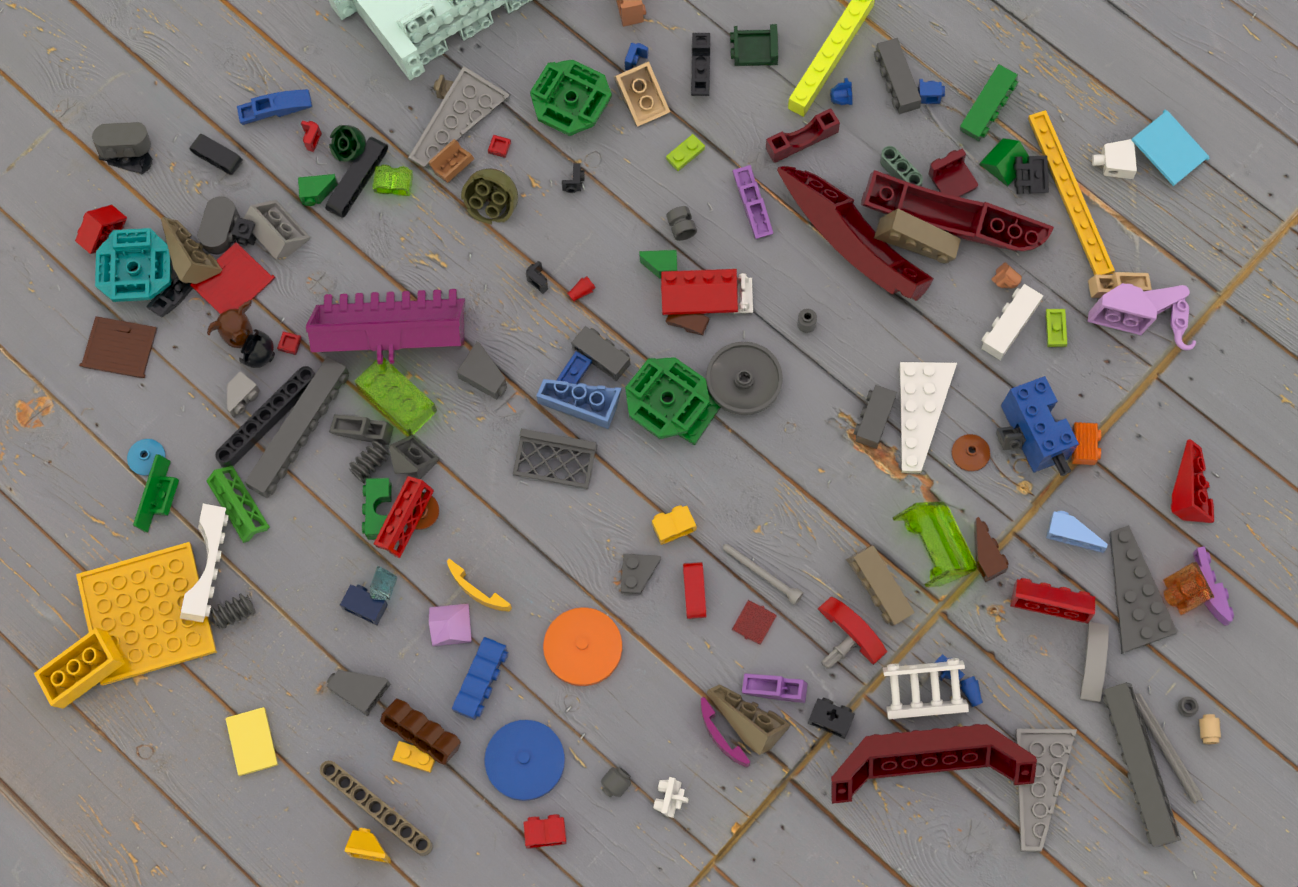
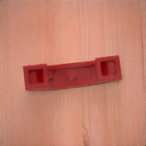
[818,596,887,665]

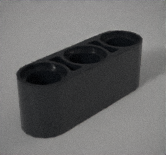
[189,134,243,175]

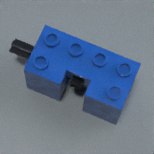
[1001,376,1079,476]

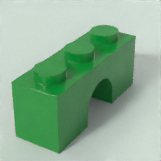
[362,478,392,540]

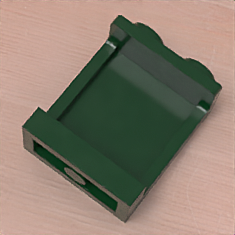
[730,24,778,66]

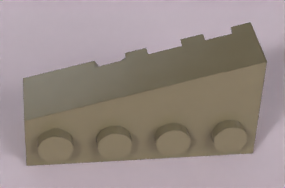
[874,209,961,263]
[846,545,915,626]

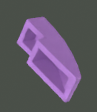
[742,673,808,703]

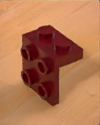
[928,148,978,197]

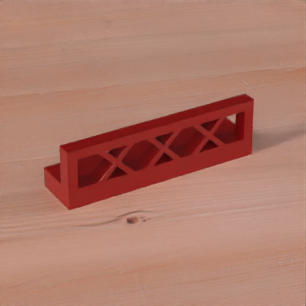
[374,476,434,558]

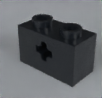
[808,698,855,739]

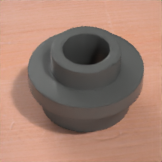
[1178,697,1199,717]

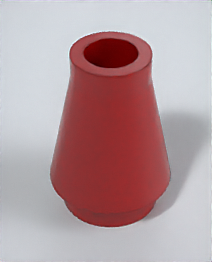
[567,276,596,302]

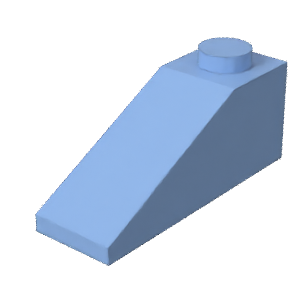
[1046,511,1108,553]

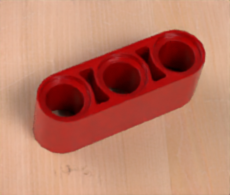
[683,562,707,619]

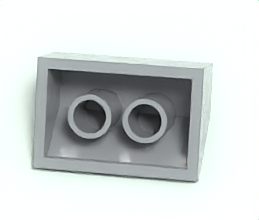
[243,200,311,259]

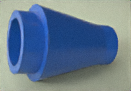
[960,676,983,707]

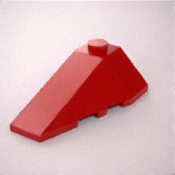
[1171,439,1214,523]

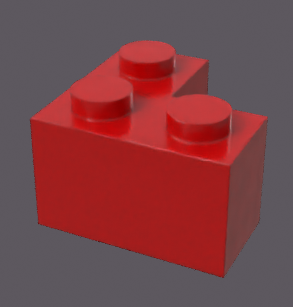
[75,205,127,254]

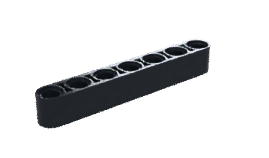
[215,366,315,468]

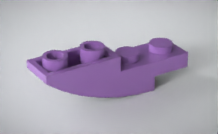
[1190,546,1234,626]

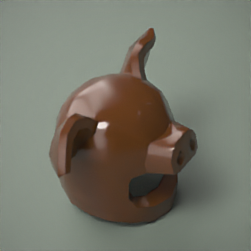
[207,300,253,348]

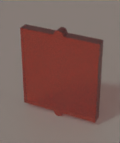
[732,600,777,645]

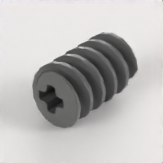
[349,440,390,483]
[210,593,256,629]

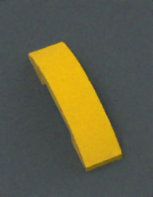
[447,559,512,612]

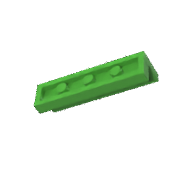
[206,466,270,543]

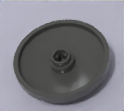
[706,342,783,415]

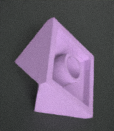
[429,604,472,646]

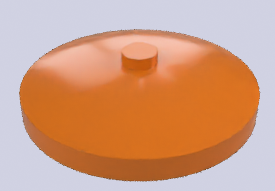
[543,607,622,686]

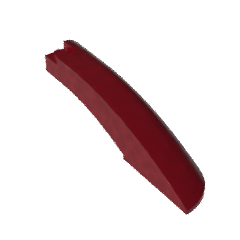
[777,166,934,301]
[861,170,1054,252]

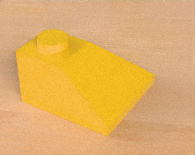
[344,828,391,863]

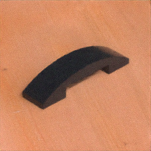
[691,33,710,96]
[146,276,193,317]

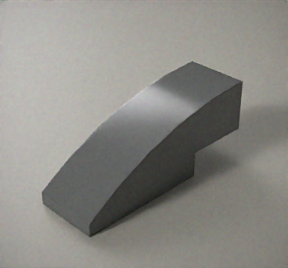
[329,414,394,445]

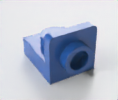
[625,43,648,70]

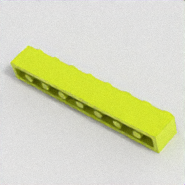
[788,0,875,117]

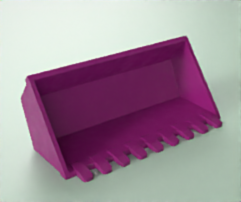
[306,289,465,364]

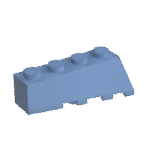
[536,379,622,429]

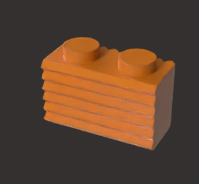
[1072,422,1101,465]

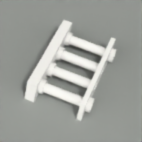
[883,658,969,719]

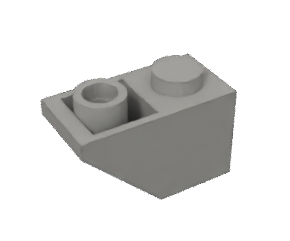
[227,371,260,418]

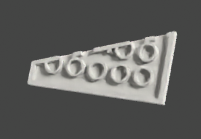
[899,362,957,473]

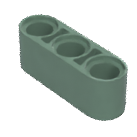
[880,146,923,186]

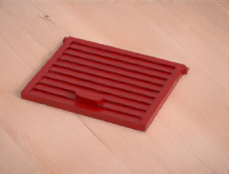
[190,242,275,314]

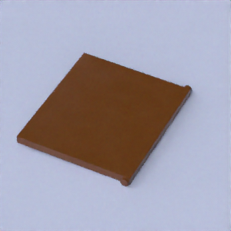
[79,316,157,378]

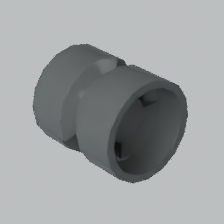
[666,206,697,241]

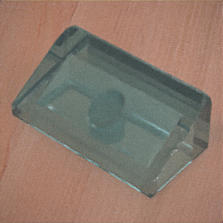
[370,566,397,600]

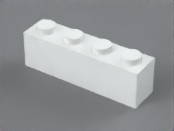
[981,284,1043,361]

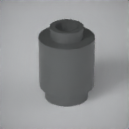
[797,309,817,333]

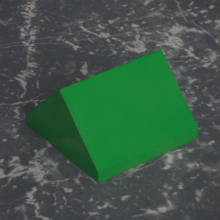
[979,138,1029,187]

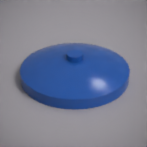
[485,720,565,801]

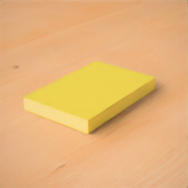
[226,707,278,776]

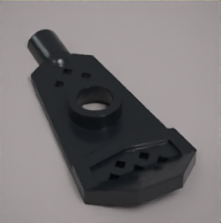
[99,152,153,174]

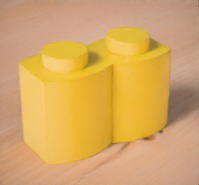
[652,505,697,545]

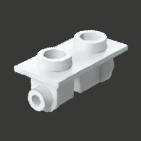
[734,273,753,313]

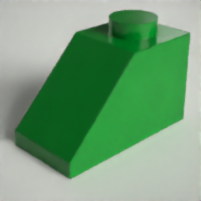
[298,174,338,206]
[639,250,677,279]

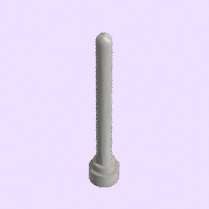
[723,544,804,605]

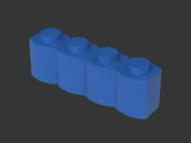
[452,637,509,720]

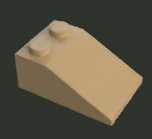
[614,61,670,127]

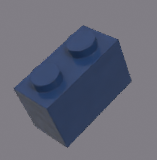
[340,584,388,625]

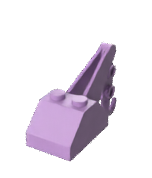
[1088,283,1196,350]

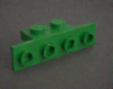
[133,454,179,533]

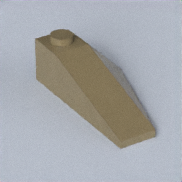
[161,217,222,284]
[707,684,790,755]

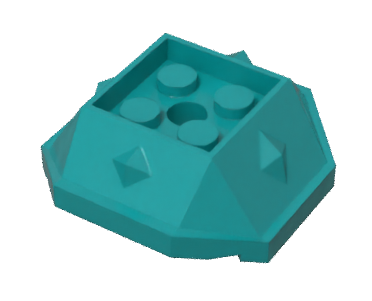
[95,228,172,302]

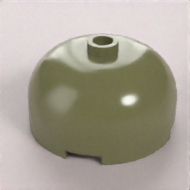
[461,168,518,225]

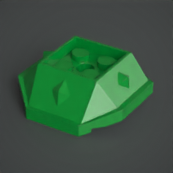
[530,60,612,136]
[625,357,710,439]

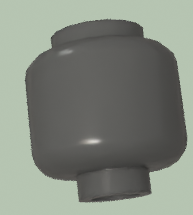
[601,767,631,797]

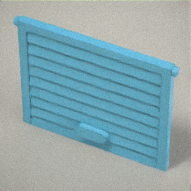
[1131,109,1210,186]

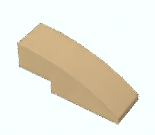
[1088,272,1152,298]

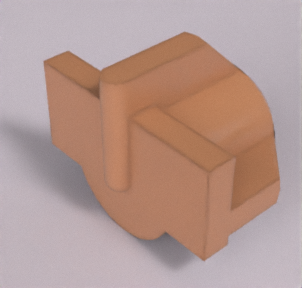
[991,262,1022,289]

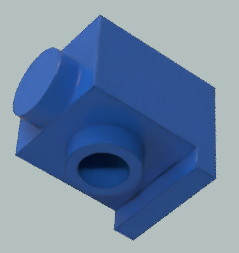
[918,79,945,104]

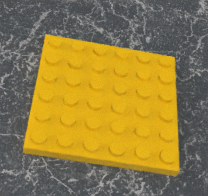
[76,542,217,686]

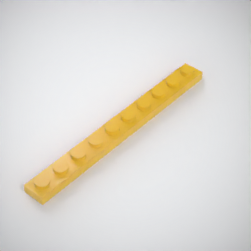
[1028,110,1115,275]

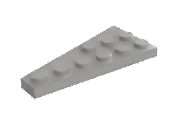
[408,66,510,168]
[1015,729,1077,852]

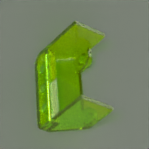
[892,502,977,588]

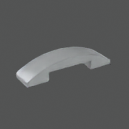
[1080,622,1109,703]

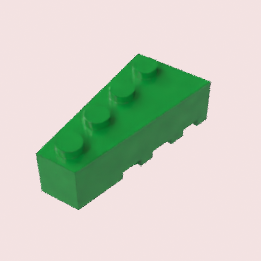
[960,64,1019,141]

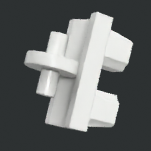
[653,777,689,818]

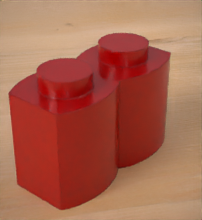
[523,814,567,848]

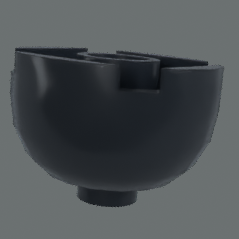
[239,329,275,368]

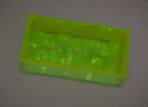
[354,357,437,436]

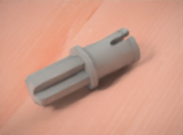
[821,636,857,669]

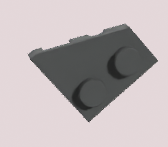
[621,554,661,594]

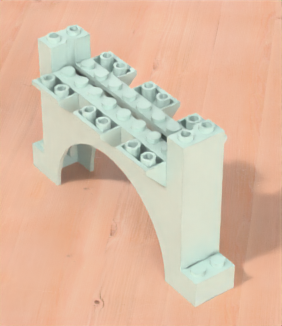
[329,0,532,80]

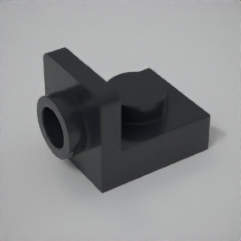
[526,261,548,294]

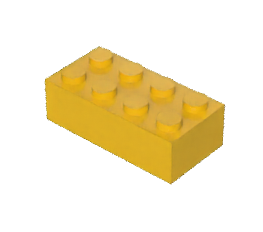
[34,628,125,709]

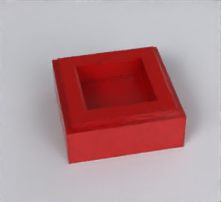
[488,135,511,158]
[277,331,302,355]

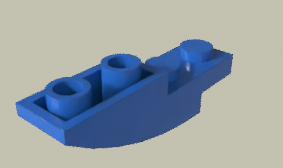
[237,89,312,125]

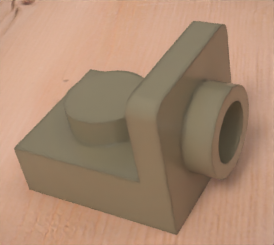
[434,74,453,99]

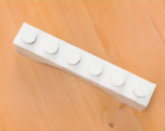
[180,503,229,623]

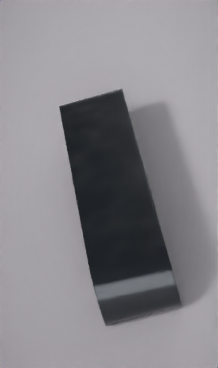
[325,137,388,218]

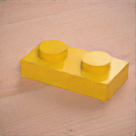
[392,741,435,773]

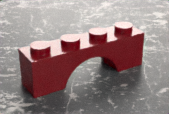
[766,108,840,163]

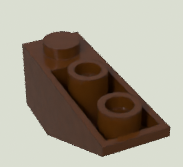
[974,517,1009,583]

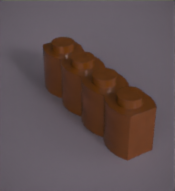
[380,698,461,765]

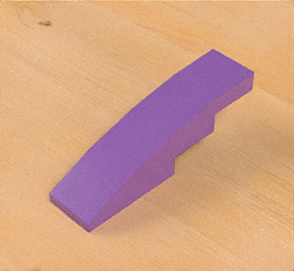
[732,165,773,239]

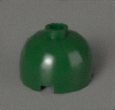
[329,125,366,162]

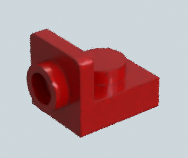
[301,121,322,152]

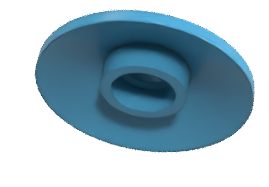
[127,439,166,476]

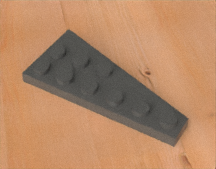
[1110,525,1177,654]

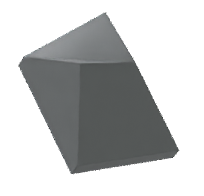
[389,435,440,480]

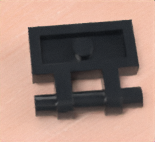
[1013,155,1049,194]

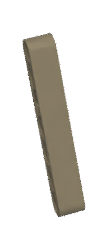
[320,760,433,856]

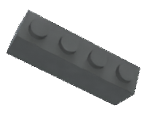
[874,38,921,114]

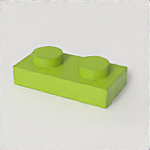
[666,134,705,171]
[1045,309,1067,347]

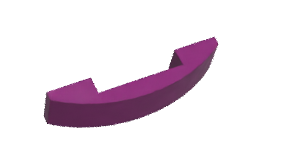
[701,697,750,768]

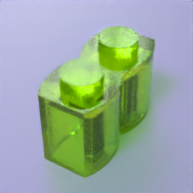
[372,165,413,196]

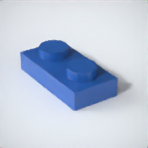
[556,351,592,384]

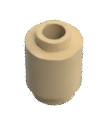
[1199,714,1221,744]

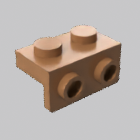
[429,139,474,183]

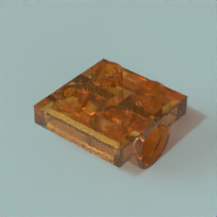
[1163,562,1214,615]

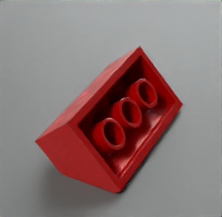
[661,269,738,315]
[1010,578,1095,624]

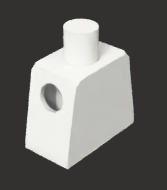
[1092,139,1137,179]

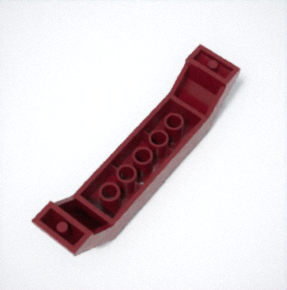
[831,724,1037,804]

